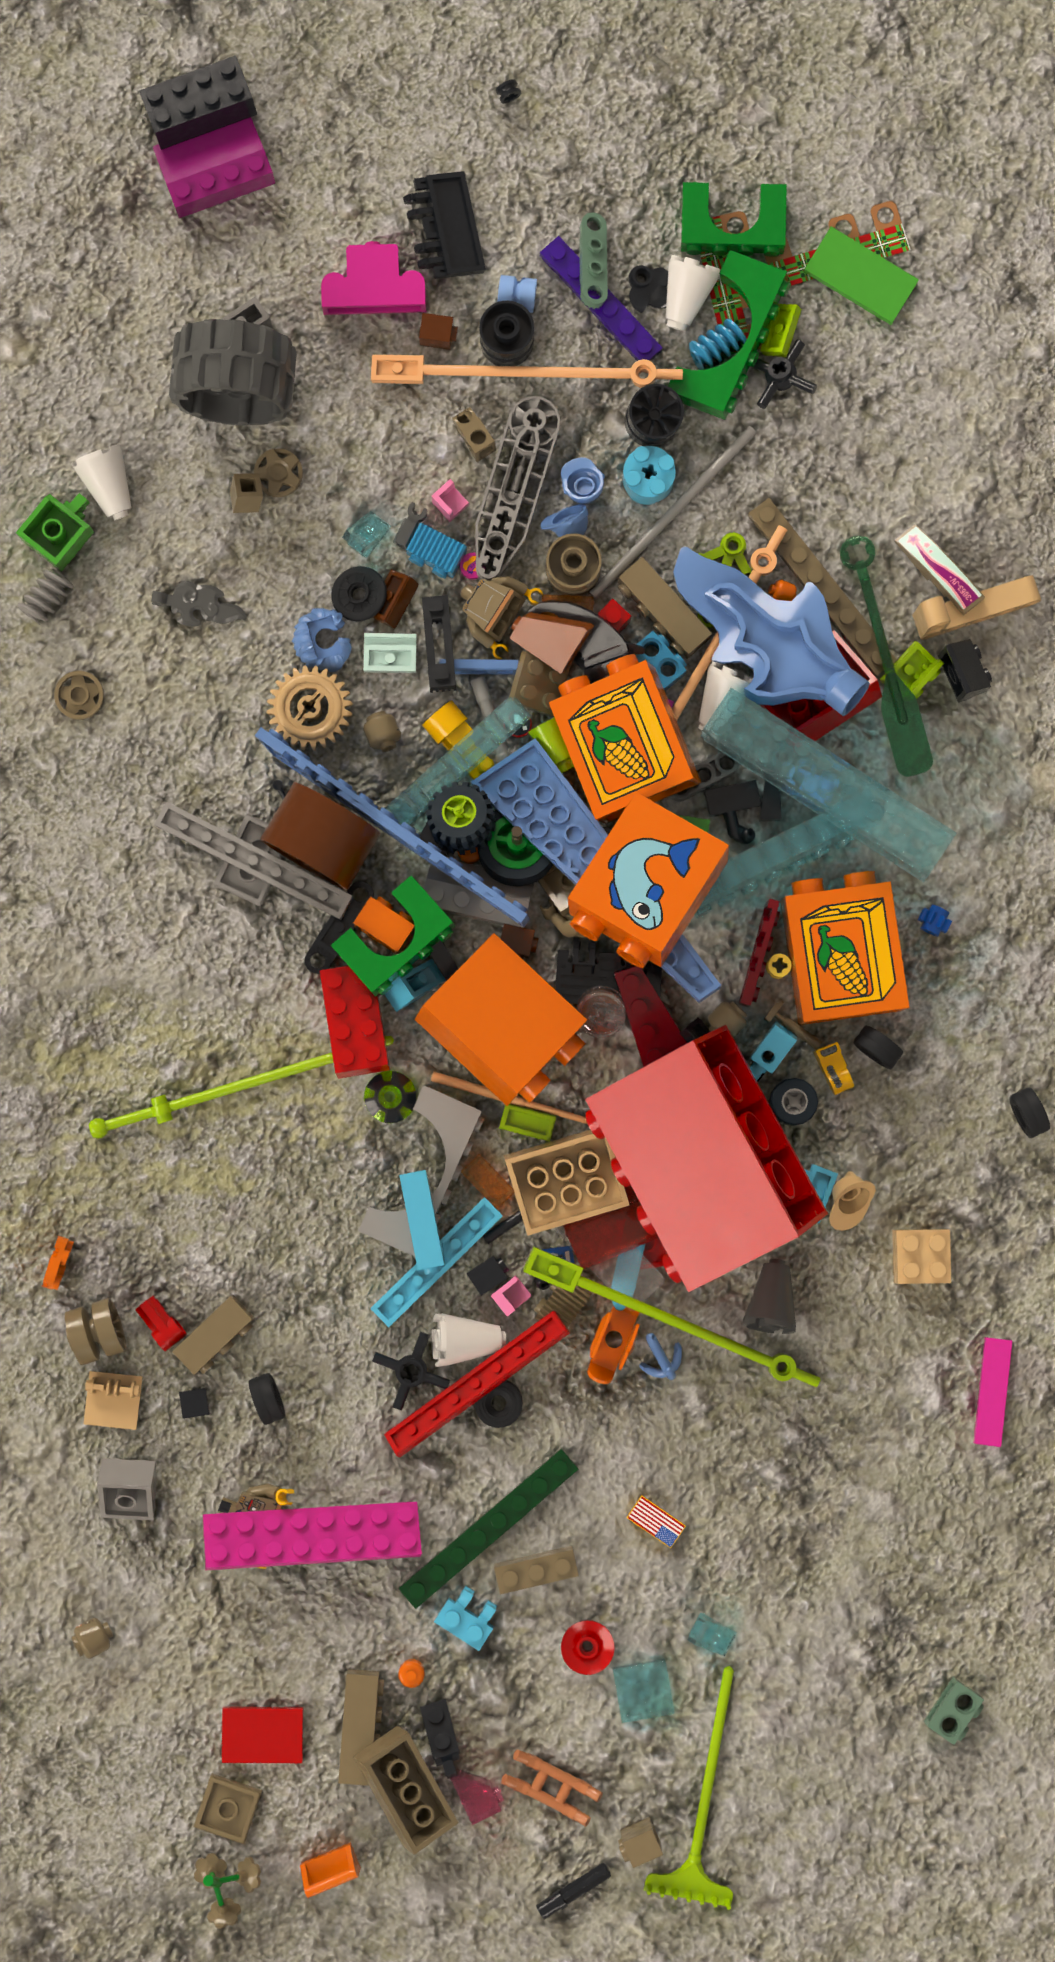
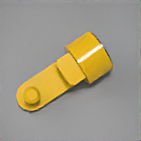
[422,700,494,780]

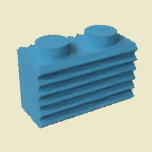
[406,523,467,579]

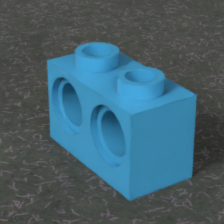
[636,631,687,691]

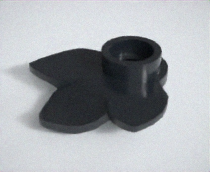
[628,265,668,313]

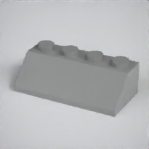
[424,862,534,928]

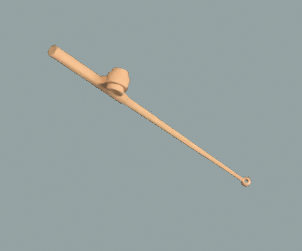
[431,1071,587,1124]

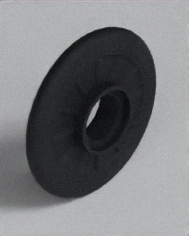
[331,566,387,622]

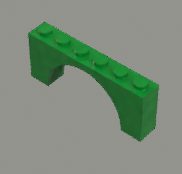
[668,250,790,420]

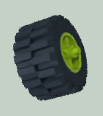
[426,782,496,855]

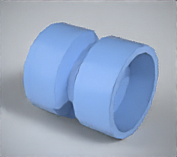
[497,275,537,313]

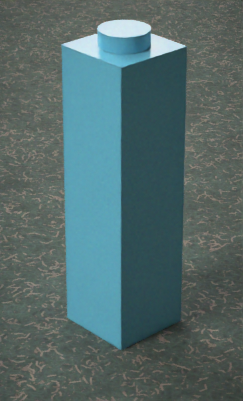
[399,1170,445,1274]

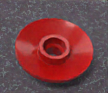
[561,1620,614,1675]

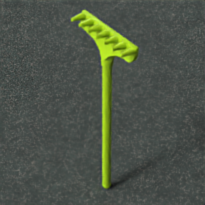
[643,1666,734,1910]

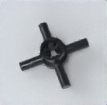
[372,1331,450,1410]

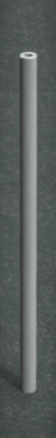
[589,426,756,600]

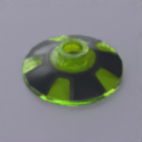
[364,1071,417,1123]

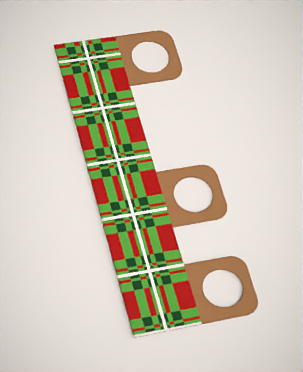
[764,201,910,286]
[700,211,768,357]

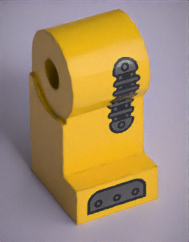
[813,1042,854,1095]

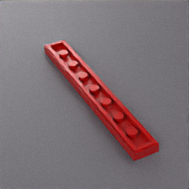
[384,1310,570,1457]

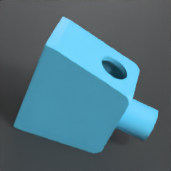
[749,1021,797,1082]

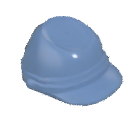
[561,457,605,504]
[540,504,588,537]

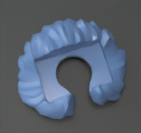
[292,608,352,672]

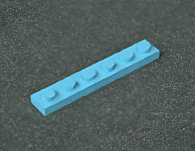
[370,1197,503,1328]

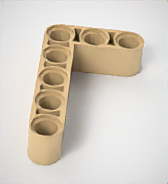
[912,575,1042,640]

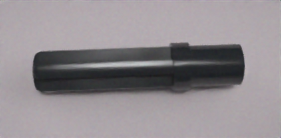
[536,1863,611,1920]

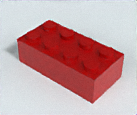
[320,966,390,1079]

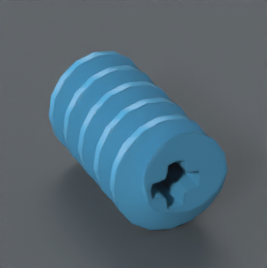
[689,319,747,370]

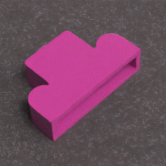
[321,241,426,315]

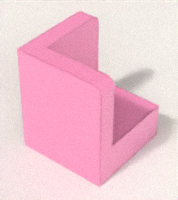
[431,479,469,522]
[491,1275,531,1317]

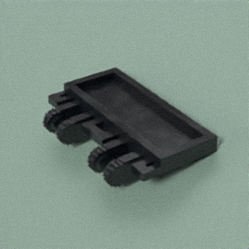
[403,171,486,279]
[555,937,662,1007]

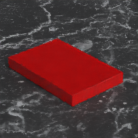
[222,1707,304,1763]

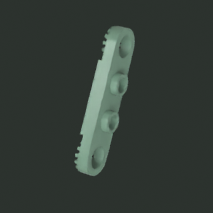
[579,212,608,309]

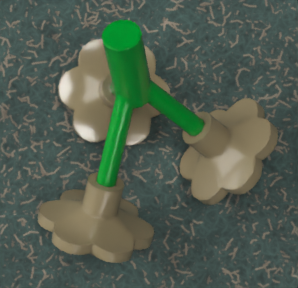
[194,1853,261,1929]

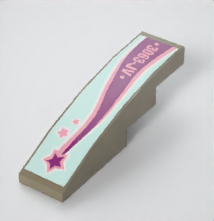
[894,524,985,616]

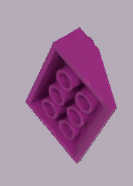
[152,117,276,219]

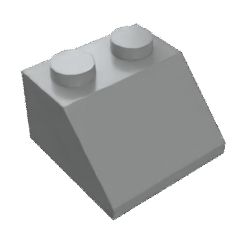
[97,1458,157,1520]

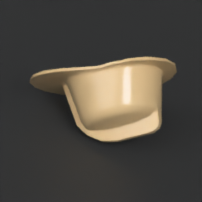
[829,1171,876,1231]

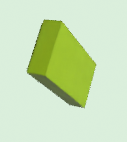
[499,1104,557,1142]

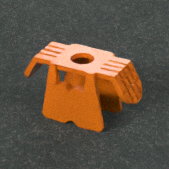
[587,1305,640,1384]

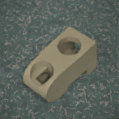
[452,407,496,462]

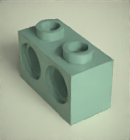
[924,1677,984,1745]

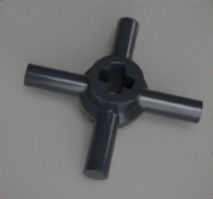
[753,339,817,409]

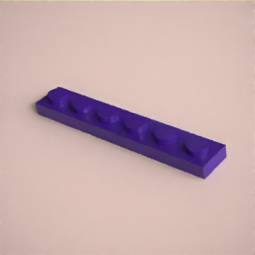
[540,235,663,361]

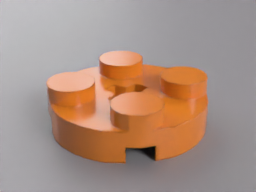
[42,1236,74,1290]

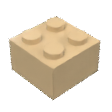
[892,1229,951,1284]

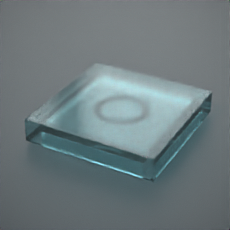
[613,1659,675,1723]

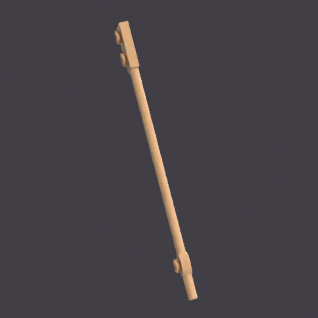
[371,355,683,388]
[672,525,788,721]

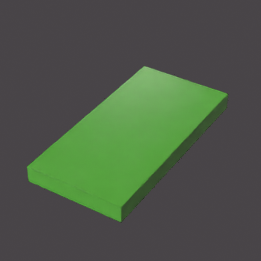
[803,226,919,325]

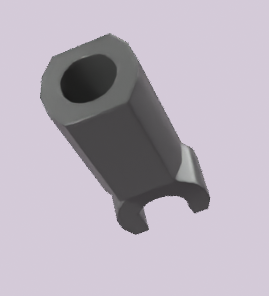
[393,502,428,550]

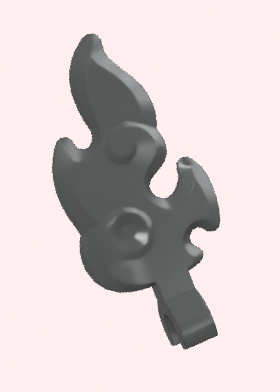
[151,581,247,627]

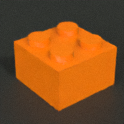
[353,896,415,954]

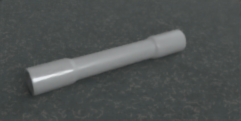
[470,677,510,764]

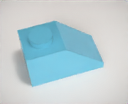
[384,959,446,1012]

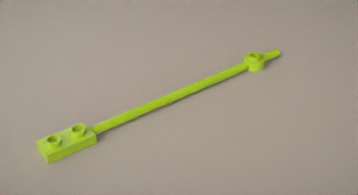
[523,1246,820,1387]

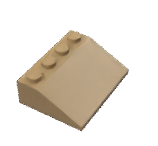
[504,1130,629,1236]

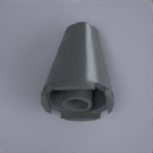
[742,1259,796,1334]

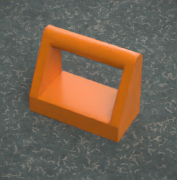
[300,1842,361,1898]

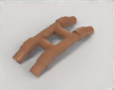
[501,1749,603,1827]

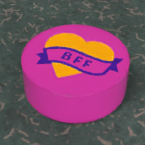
[460,553,486,580]

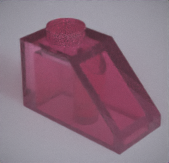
[450,1768,504,1825]

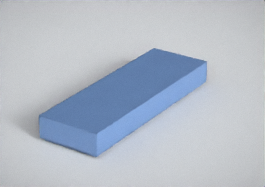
[439,659,518,675]

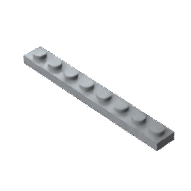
[154,802,353,920]

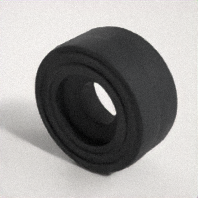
[853,1025,903,1070]
[1009,1087,1050,1138]
[249,1373,285,1425]
[475,1380,523,1428]

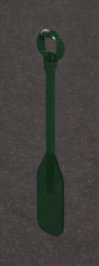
[840,535,933,777]

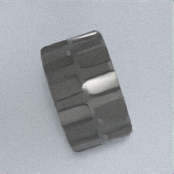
[169,319,297,426]

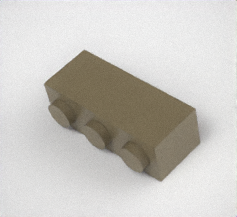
[172,1295,255,1375]
[494,1546,579,1595]

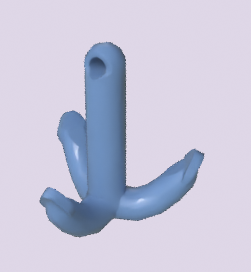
[639,1333,682,1380]

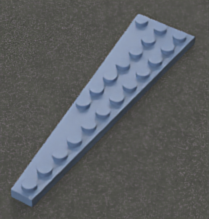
[255,727,530,927]

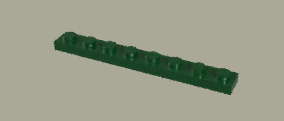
[398,1448,579,1609]

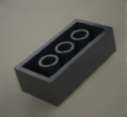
[139,55,257,150]

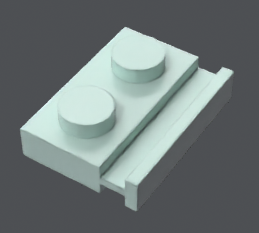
[363,633,417,673]

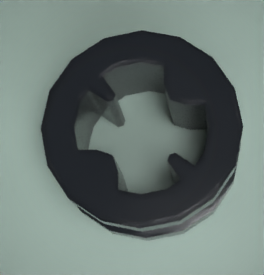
[496,79,521,104]

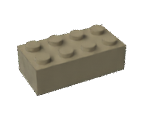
[353,1726,459,1855]

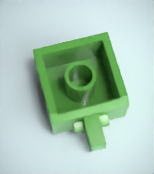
[16,493,94,572]

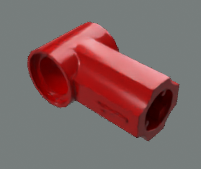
[135,1295,187,1351]

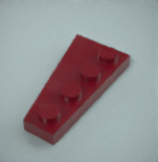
[738,899,780,1007]
[614,966,687,1067]

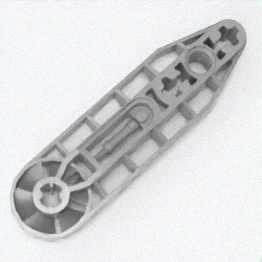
[475,396,560,581]

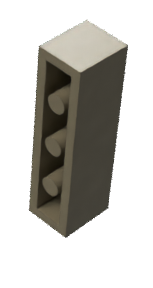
[618,557,712,659]
[338,1669,384,1786]

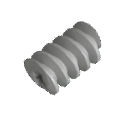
[17,567,74,625]

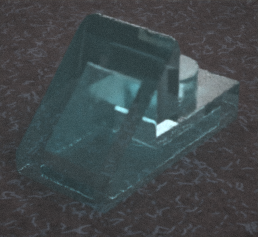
[342,511,391,557]
[687,1613,737,1656]

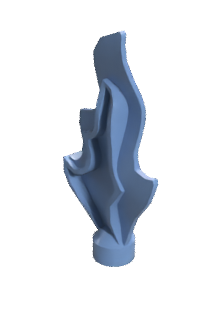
[673,547,870,716]

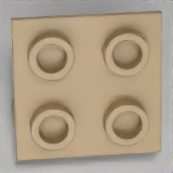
[83,1371,143,1430]

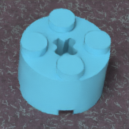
[622,446,676,505]

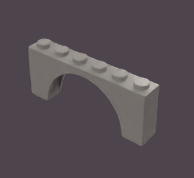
[358,1085,485,1256]

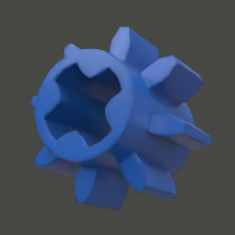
[918,904,952,937]

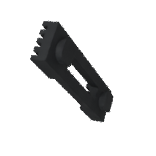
[422,595,457,693]

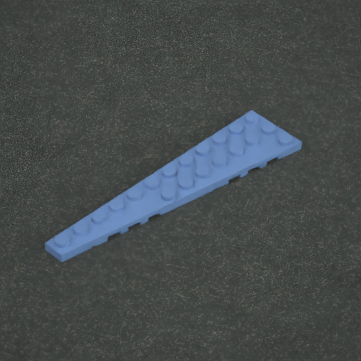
[471,738,721,1003]

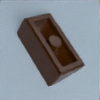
[372,569,419,629]

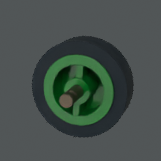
[478,810,553,886]

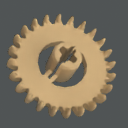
[267,665,353,751]

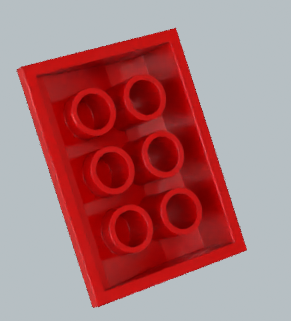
[760,630,882,754]

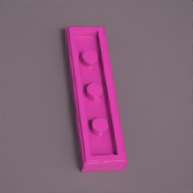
[973,1337,1012,1447]

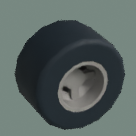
[769,1078,818,1126]

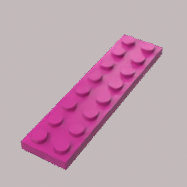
[202,1501,422,1571]

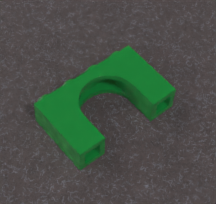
[681,182,787,257]
[331,875,455,997]

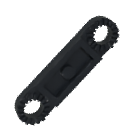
[305,881,374,974]

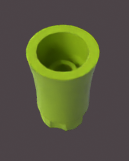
[528,717,574,774]

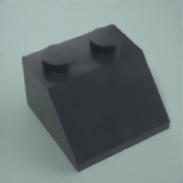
[938,639,992,703]

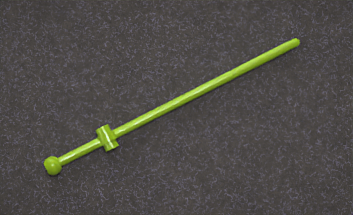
[89,1036,394,1139]

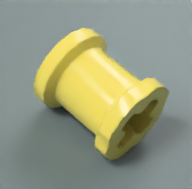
[766,954,792,979]

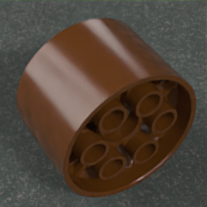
[260,782,381,891]

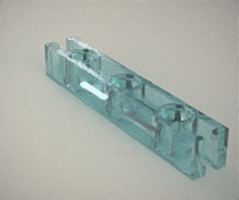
[385,697,532,825]

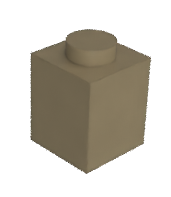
[230,473,263,513]

